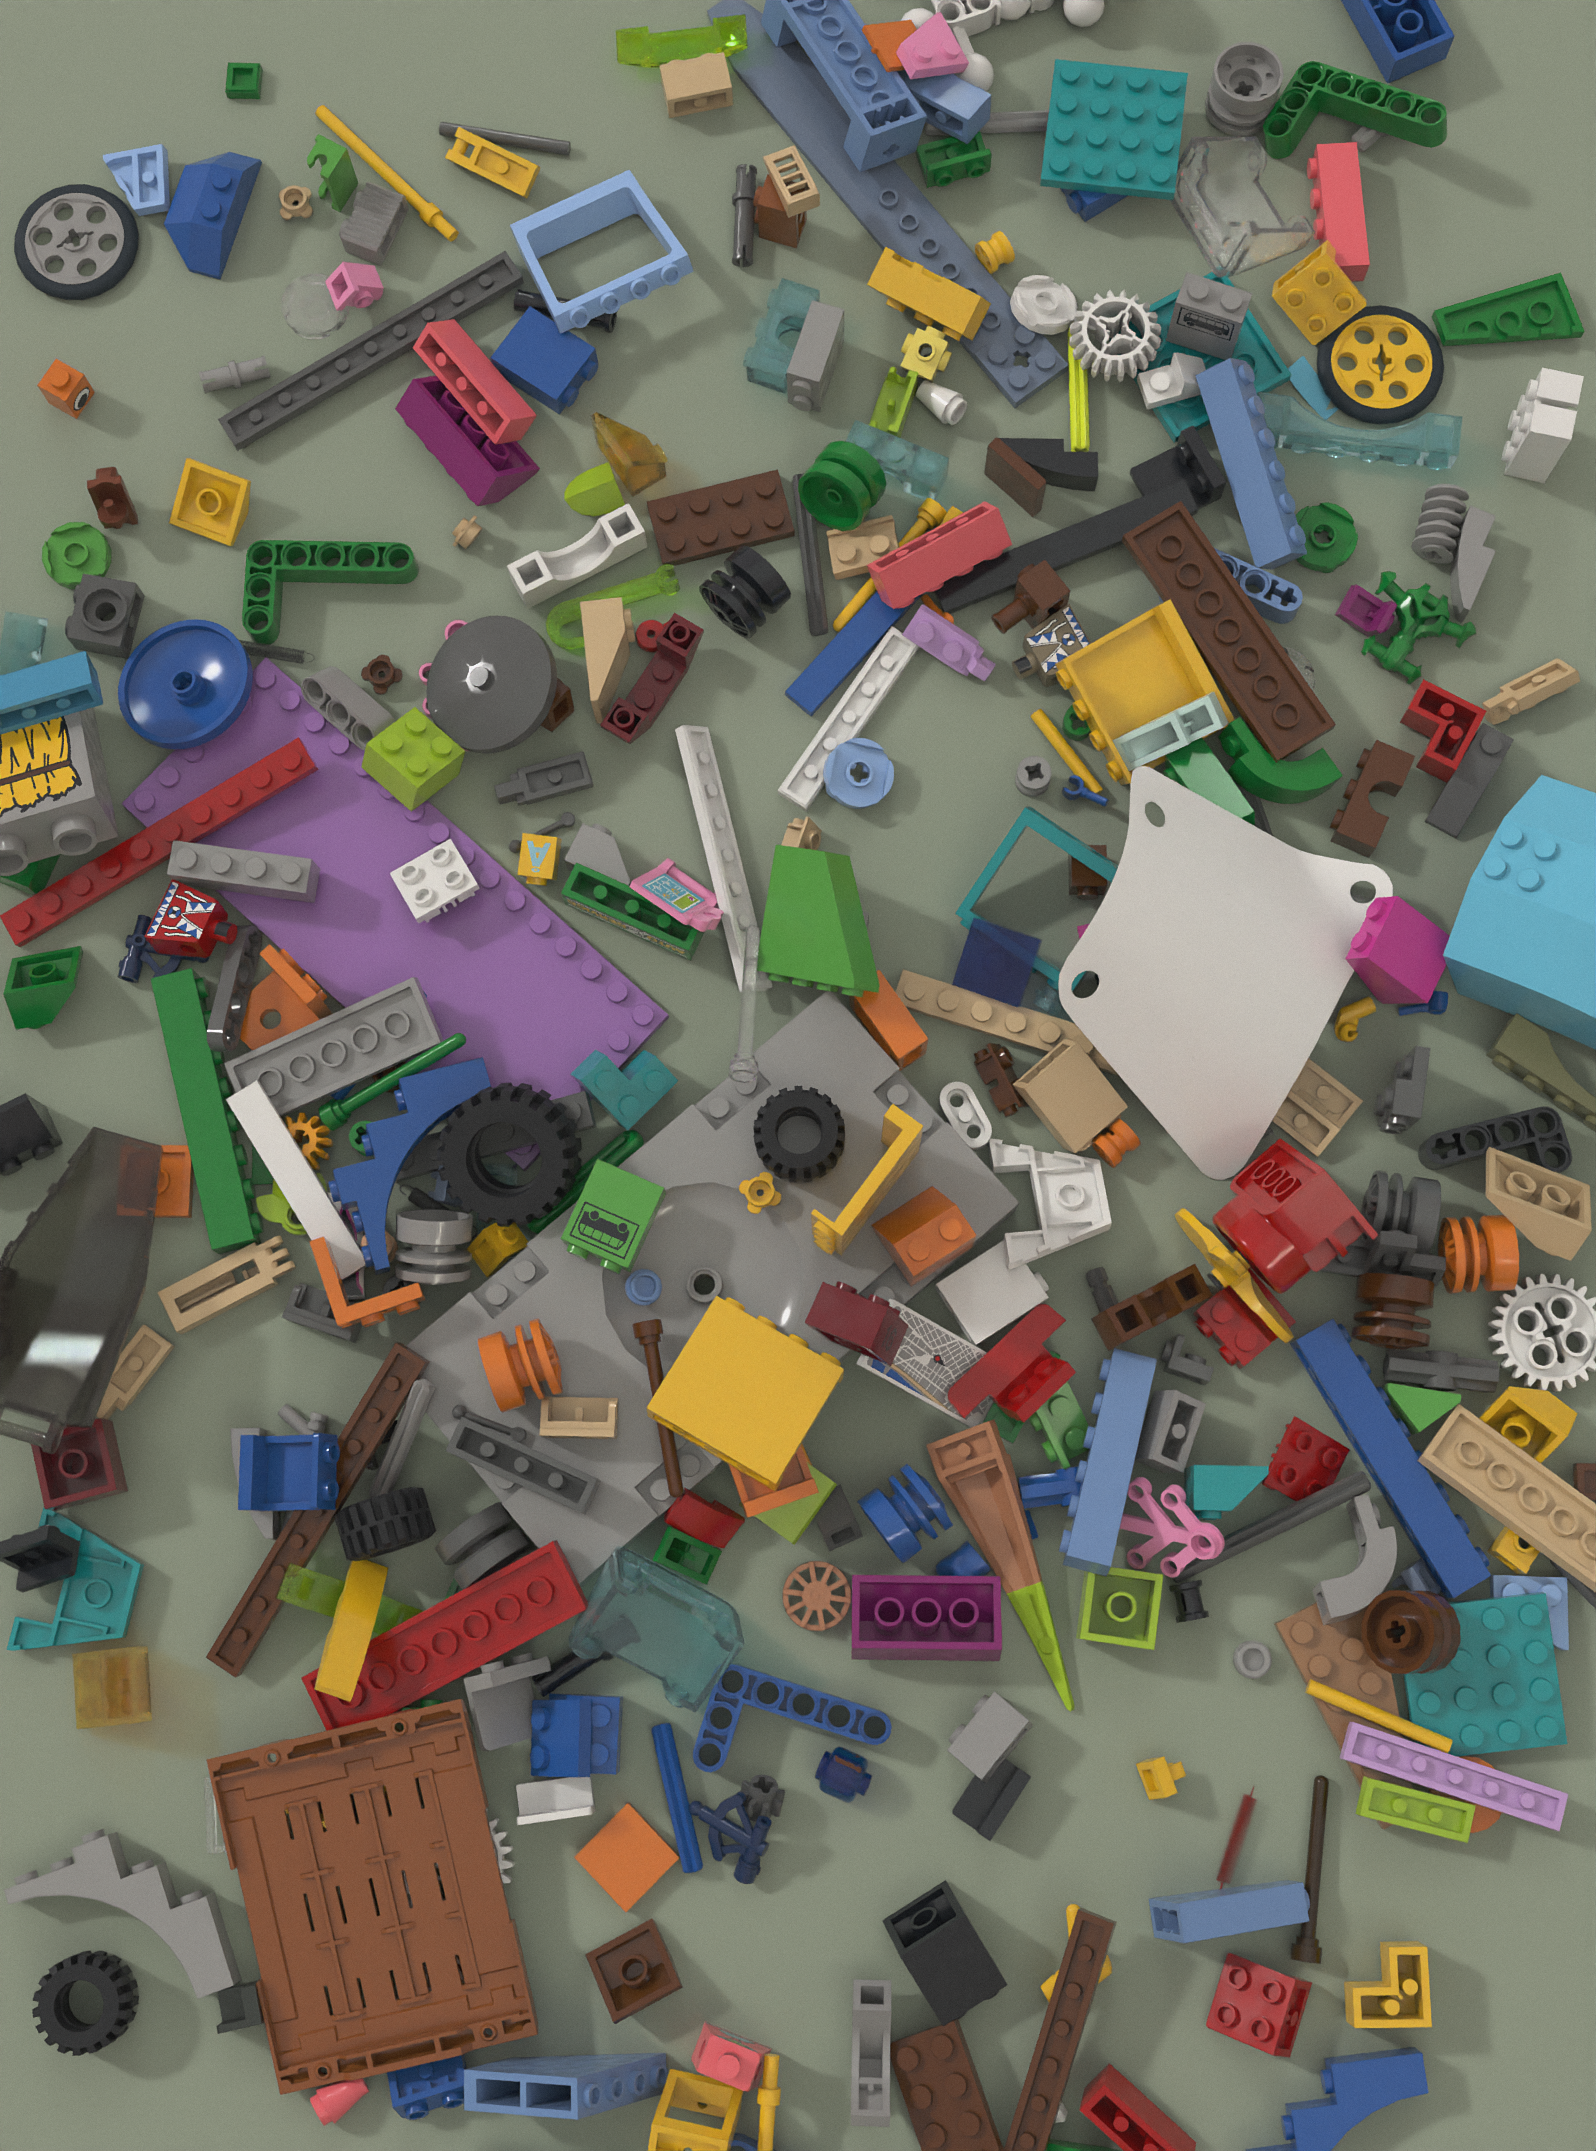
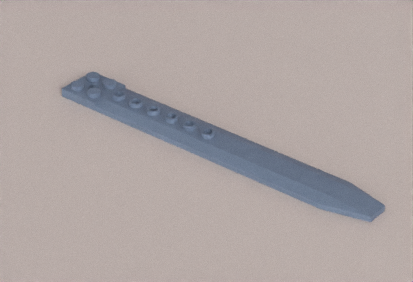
[707,0,1069,408]

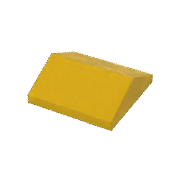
[169,458,251,546]

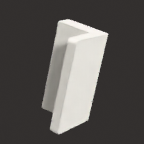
[516,1774,596,1825]

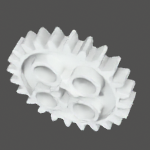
[1488,1274,1596,1392]

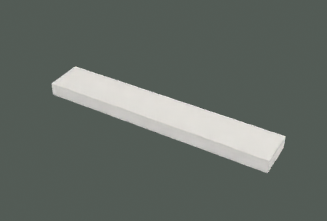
[777,626,920,812]
[226,1080,366,1281]

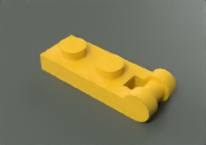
[445,127,540,199]

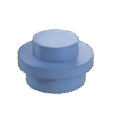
[625,1269,662,1306]

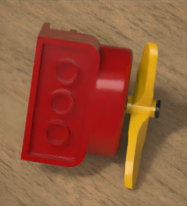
[1174,1138,1378,1343]

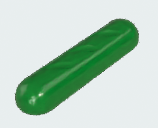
[526,1130,644,1234]

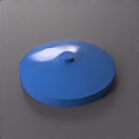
[118,619,253,749]

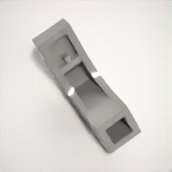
[1312,1494,1397,1626]
[851,1979,891,2127]

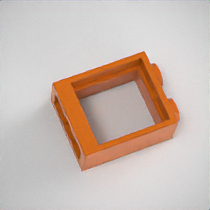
[849,970,928,1071]

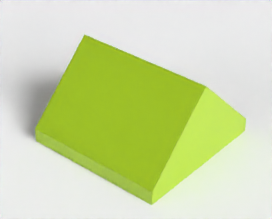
[739,1462,837,1545]

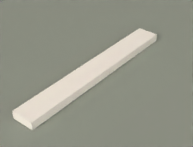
[675,725,773,992]

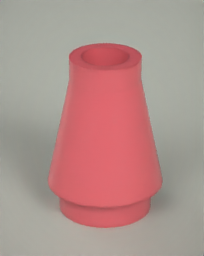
[309,2078,370,2126]

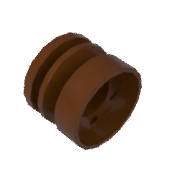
[1351,1273,1435,1350]

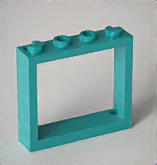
[955,807,1118,992]

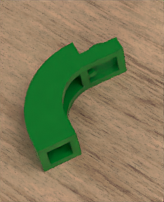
[1218,717,1343,804]

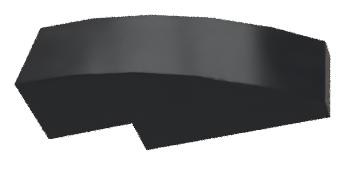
[999,438,1098,491]

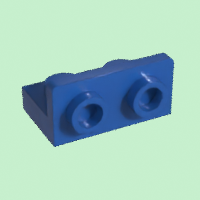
[387,2054,467,2120]

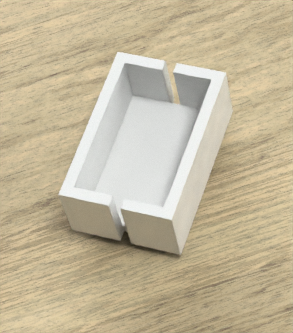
[1501,368,1584,483]

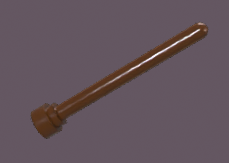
[632,1319,684,1498]

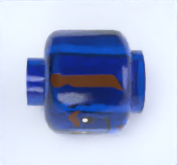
[815,1746,873,1803]

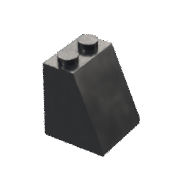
[882,1880,1008,2026]

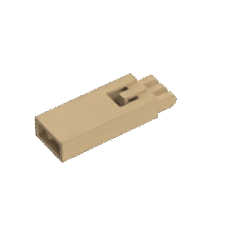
[157,1235,296,1334]

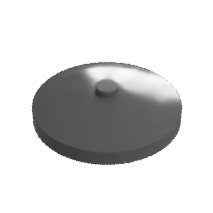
[426,615,557,754]

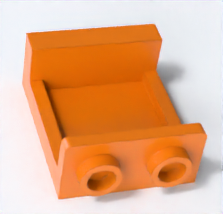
[728,1445,819,1517]

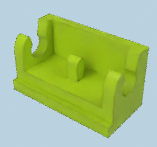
[865,367,918,448]

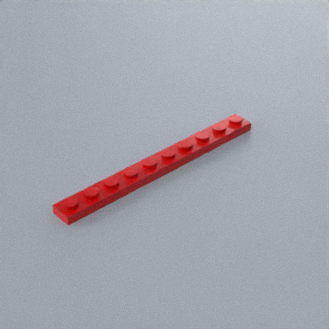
[0,737,319,947]

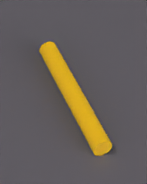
[1031,709,1103,794]

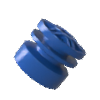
[857,1464,953,1564]

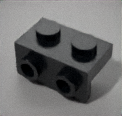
[0,1525,80,1593]

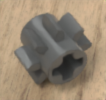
[740,1775,785,1822]

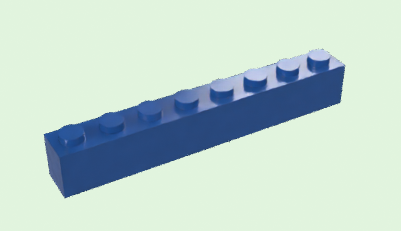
[1290,1319,1491,1598]

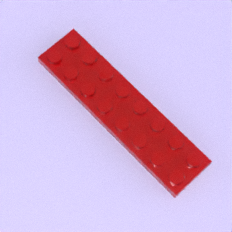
[301,1540,590,1731]

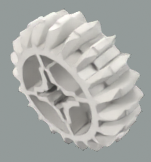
[1069,289,1161,382]

